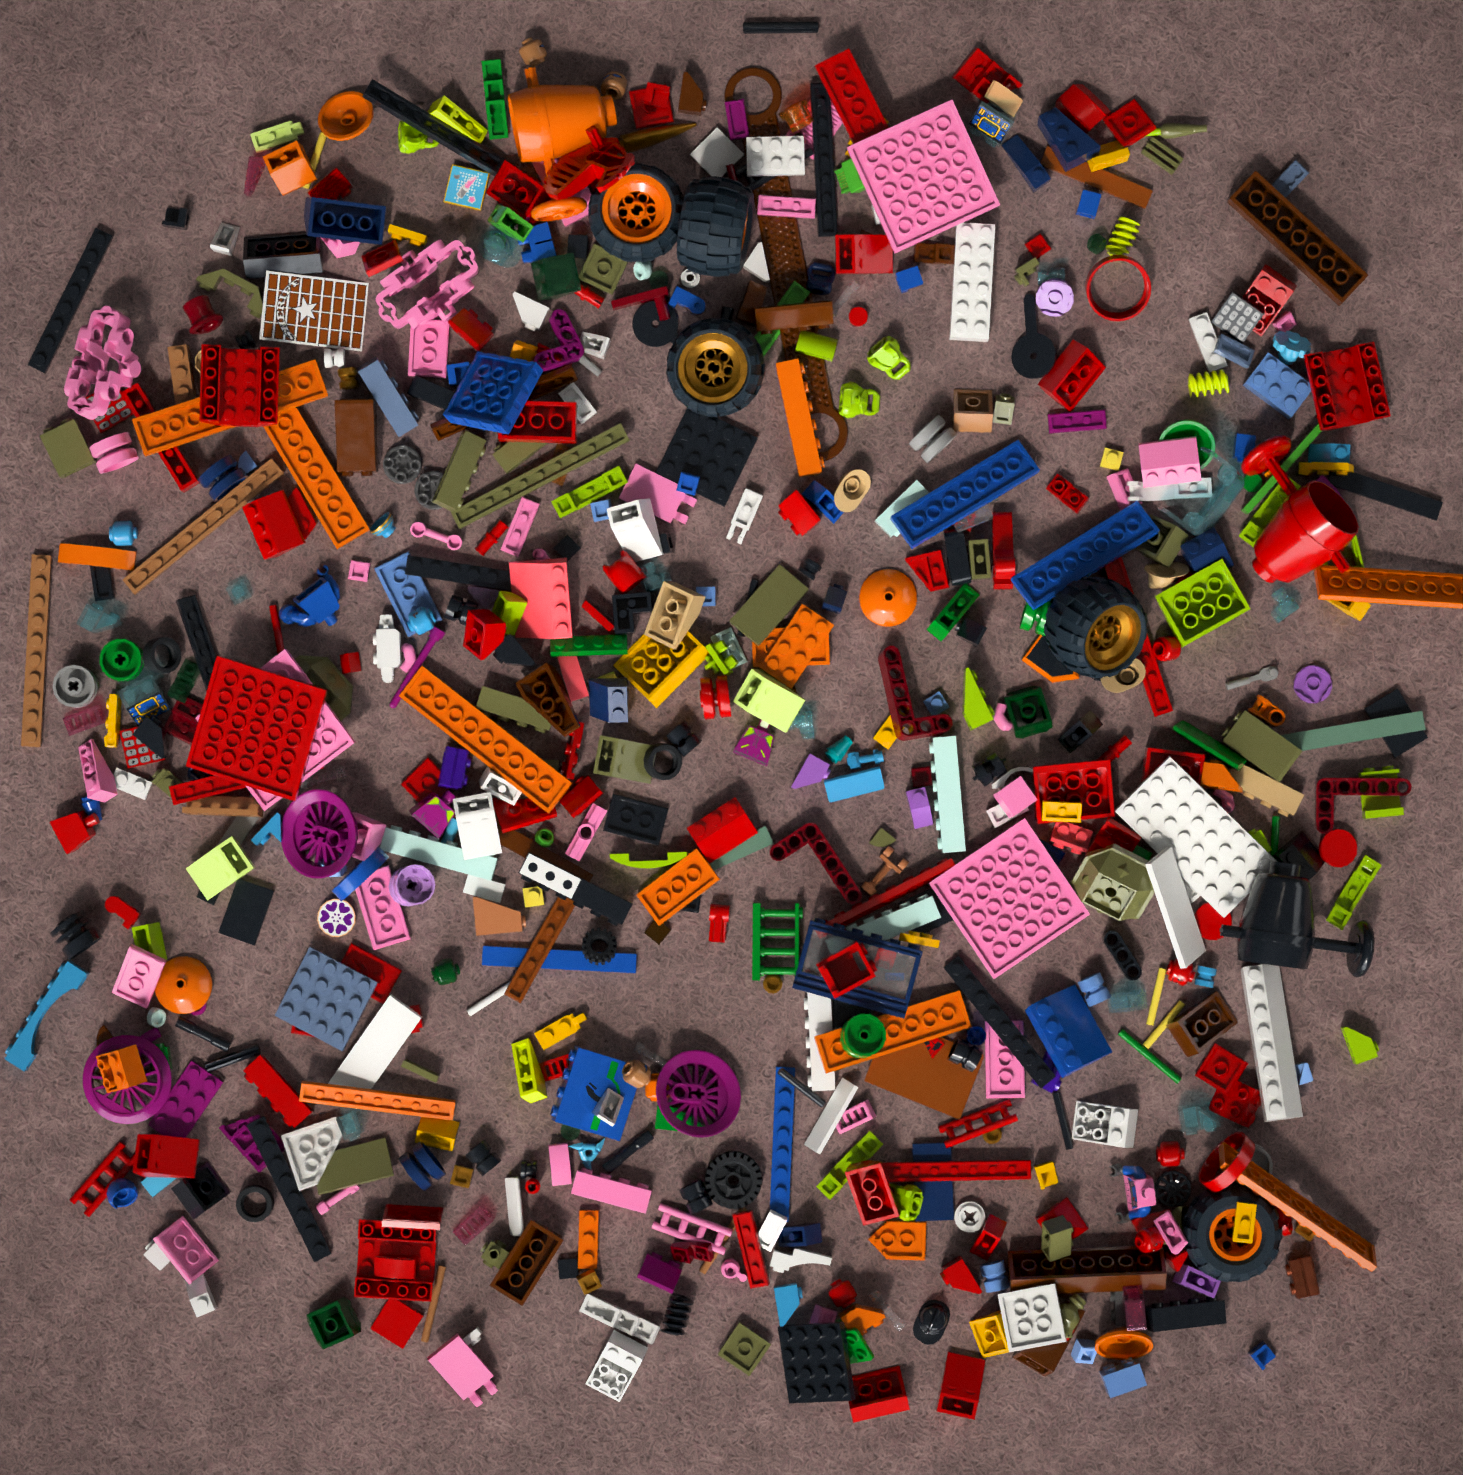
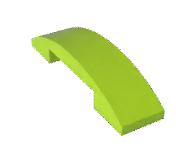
[551,466,628,518]
[1239,477,1301,548]
[610,852,687,868]
[1326,855,1382,930]
[816,1131,883,1200]

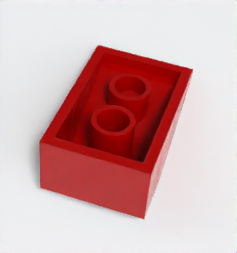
[486,160,551,225]

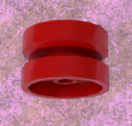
[699,675,731,720]

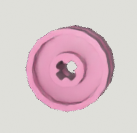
[89,432,139,474]

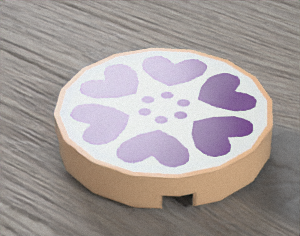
[317,899,356,937]

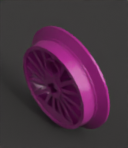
[281,789,358,879]
[83,1035,172,1124]
[656,1050,741,1138]

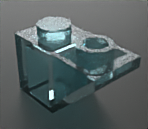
[76,603,124,634]
[1177,1106,1221,1135]

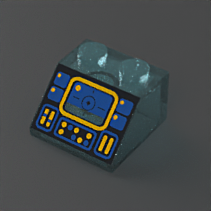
[967,101,1014,148]
[117,674,172,727]

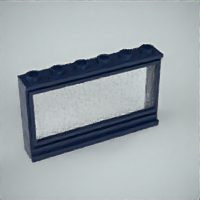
[792,917,923,1019]

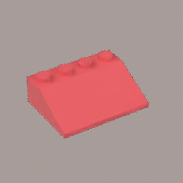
[509,558,573,639]

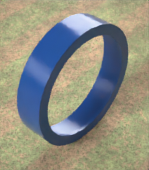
[331,847,389,901]

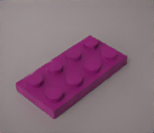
[148,1061,224,1138]

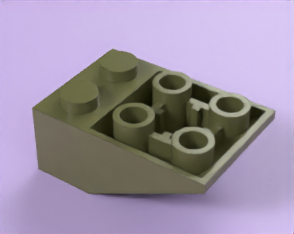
[593,735,656,784]

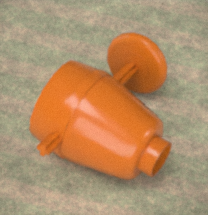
[508,67,617,222]

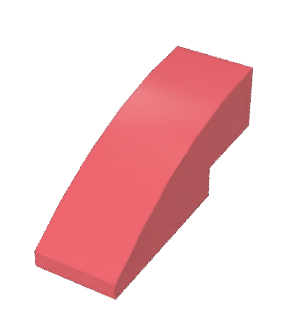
[557,656,589,702]

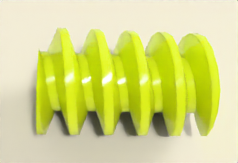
[1105,217,1140,256]
[1188,369,1229,398]

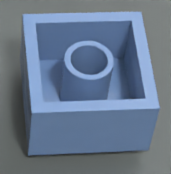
[1099,1357,1147,1398]

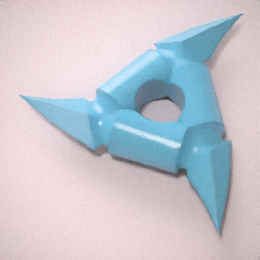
[568,1138,605,1170]

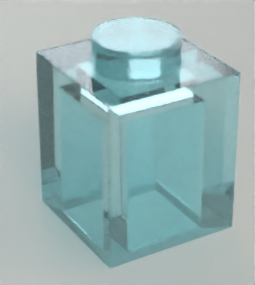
[336,1111,364,1142]

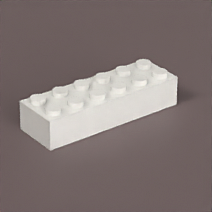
[949,222,995,342]

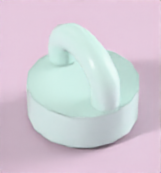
[633,261,653,280]
[147,1007,166,1028]

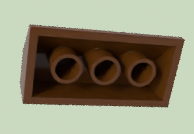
[754,300,834,335]
[489,1220,564,1306]

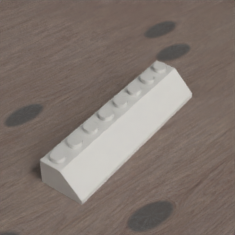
[1240,964,1303,1122]

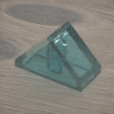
[1107,989,1147,1013]

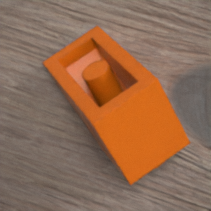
[1201,760,1243,792]

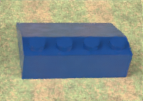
[1025,985,1112,1078]

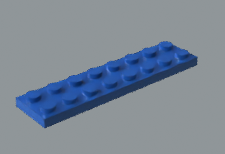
[890,440,1040,549]
[1011,501,1160,610]

